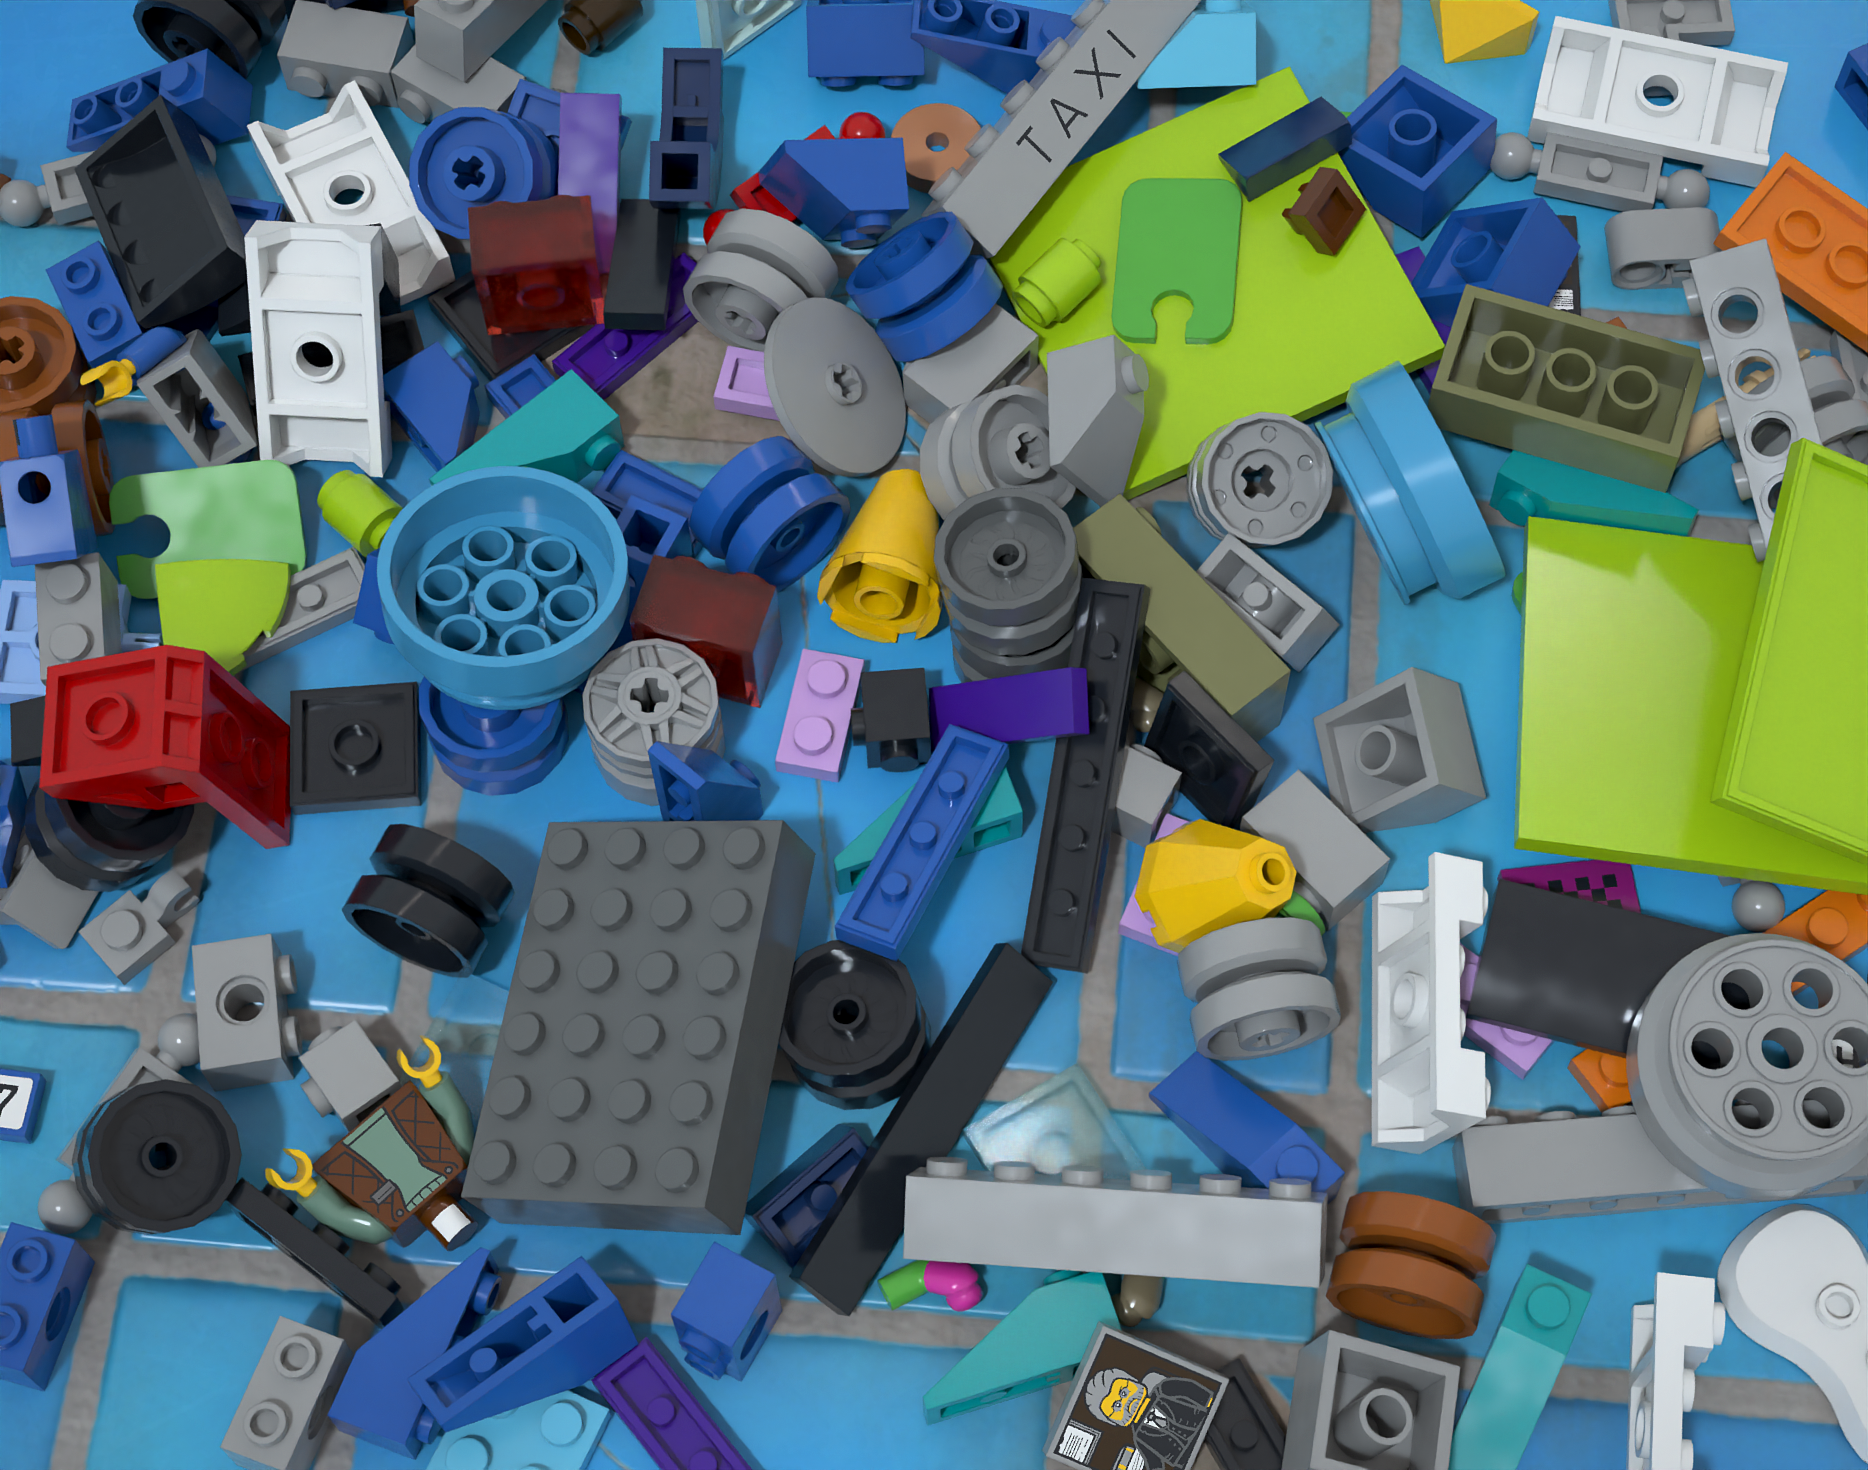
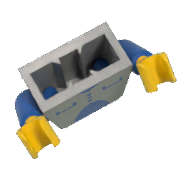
[80,326,257,468]

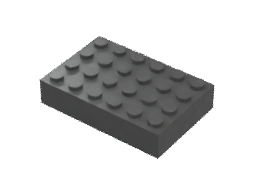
[461,820,816,1235]

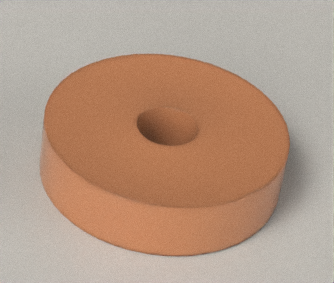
[891,103,981,193]

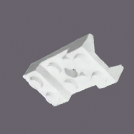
[1527,16,1788,187]
[247,80,455,305]
[244,220,392,477]
[1372,852,1491,1155]
[1626,1272,1725,1470]

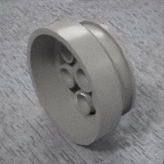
[1626,933,1868,1201]

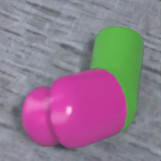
[877,1260,983,1312]

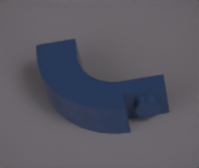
[649,47,724,210]

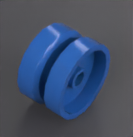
[409,107,559,242]
[845,211,1003,362]
[689,436,851,597]
[419,649,569,796]

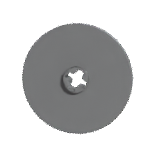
[764,297,906,477]

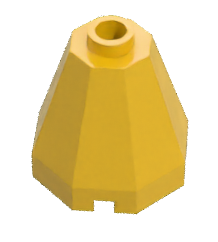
[1134,819,1297,953]

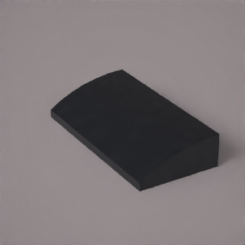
[74,94,247,329]
[1466,879,1750,1070]

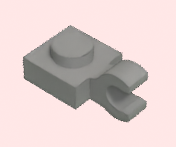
[78,869,200,985]

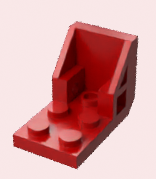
[39,645,291,849]

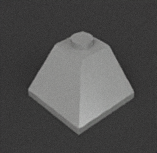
[1047,335,1149,507]

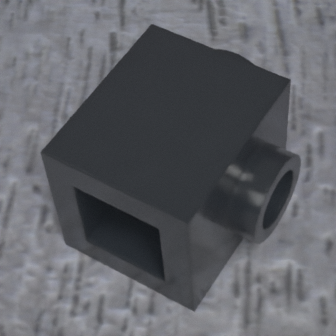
[850,668,931,772]

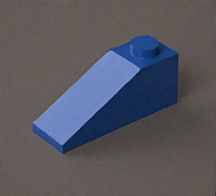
[648,741,763,821]
[1149,1051,1345,1205]
[407,1256,639,1433]

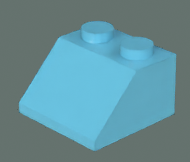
[1135,0,1256,89]

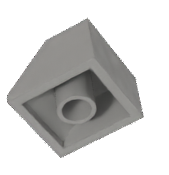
[1313,667,1486,833]

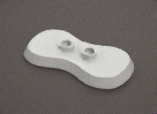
[1717,1204,1868,1464]

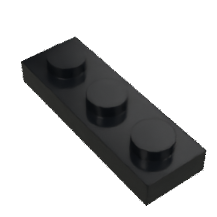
[225,1177,405,1329]

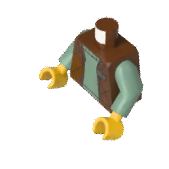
[265,1035,478,1251]

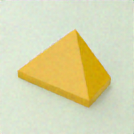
[1429,0,1540,64]

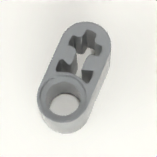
[1604,207,1722,290]

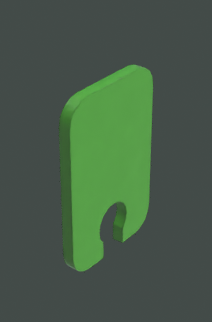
[1111,178,1242,344]
[109,460,307,599]

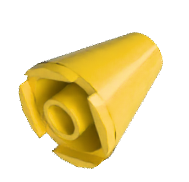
[817,469,943,643]

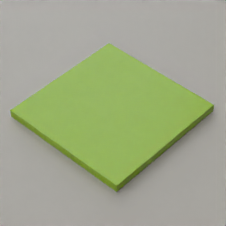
[988,66,1445,501]
[1710,438,1868,866]
[1514,516,1868,895]

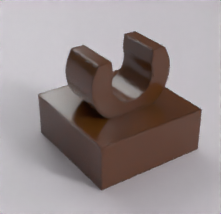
[1282,167,1366,256]

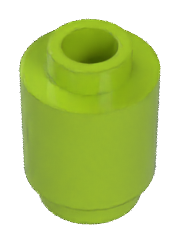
[1012,238,1102,328]
[317,470,403,557]

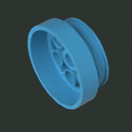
[1314,361,1506,605]
[377,466,630,710]

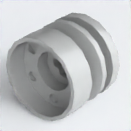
[1186,412,1333,549]
[582,638,726,806]

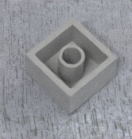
[1281,1330,1460,1470]

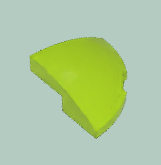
[155,559,291,676]

